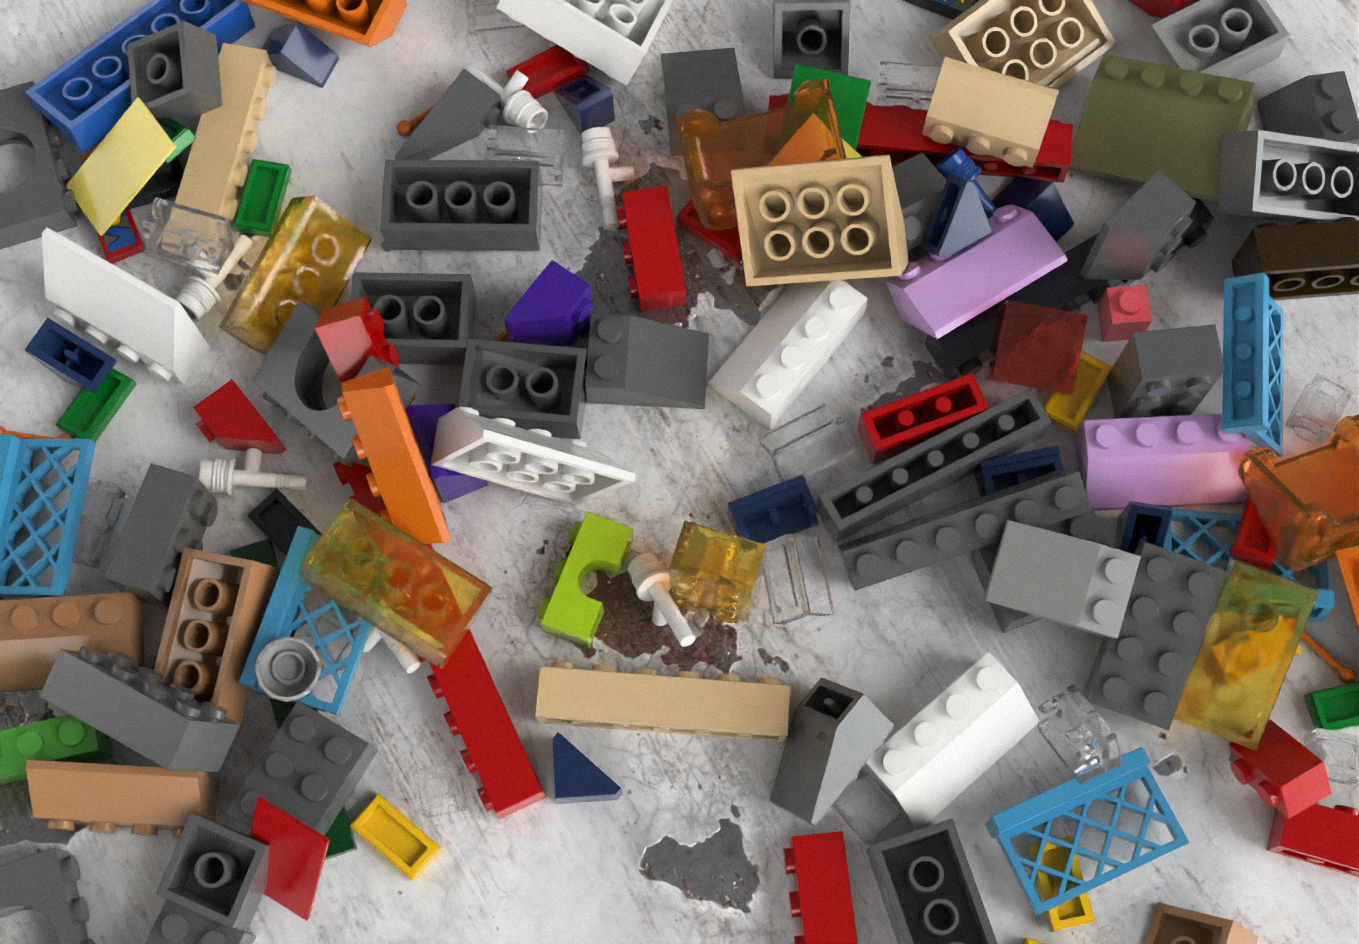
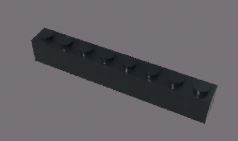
[925,197,1214,381]

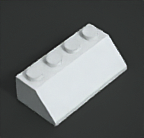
[708,280,868,430]
[861,652,1040,830]

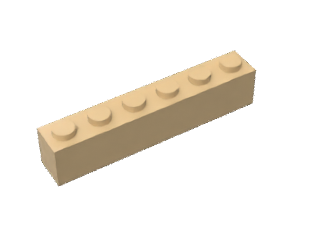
[162,43,277,265]
[535,661,791,743]

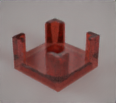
[986,300,1088,396]

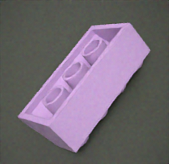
[885,205,1068,339]
[1074,414,1250,511]

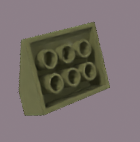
[1069,54,1255,203]

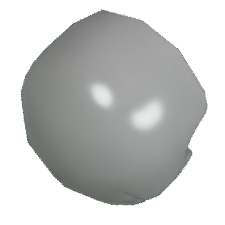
[254,636,321,702]

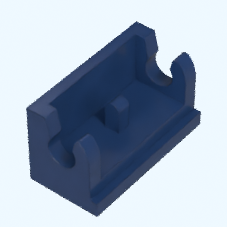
[974,445,1064,497]
[727,474,819,554]

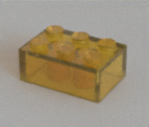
[669,521,766,624]

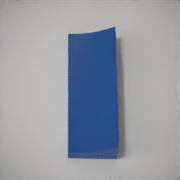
[24,0,256,155]

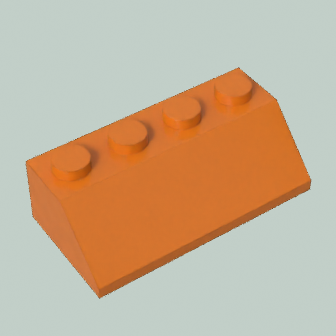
[240,0,407,48]
[337,366,451,545]

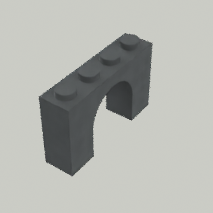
[0,81,79,249]
[252,300,420,468]
[0,847,95,944]

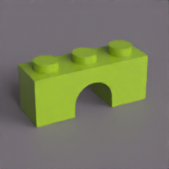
[538,512,634,649]

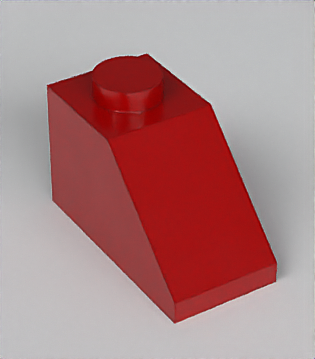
[193,379,286,454]

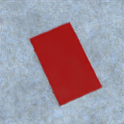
[250,796,330,921]

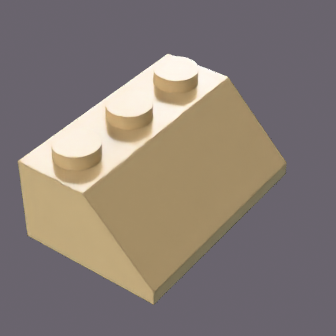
[922,57,1059,168]

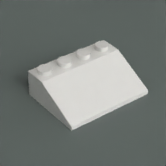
[496,0,673,86]
[42,227,210,385]
[430,407,635,505]

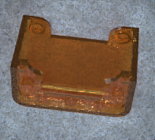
[676,79,846,230]
[1238,414,1359,571]

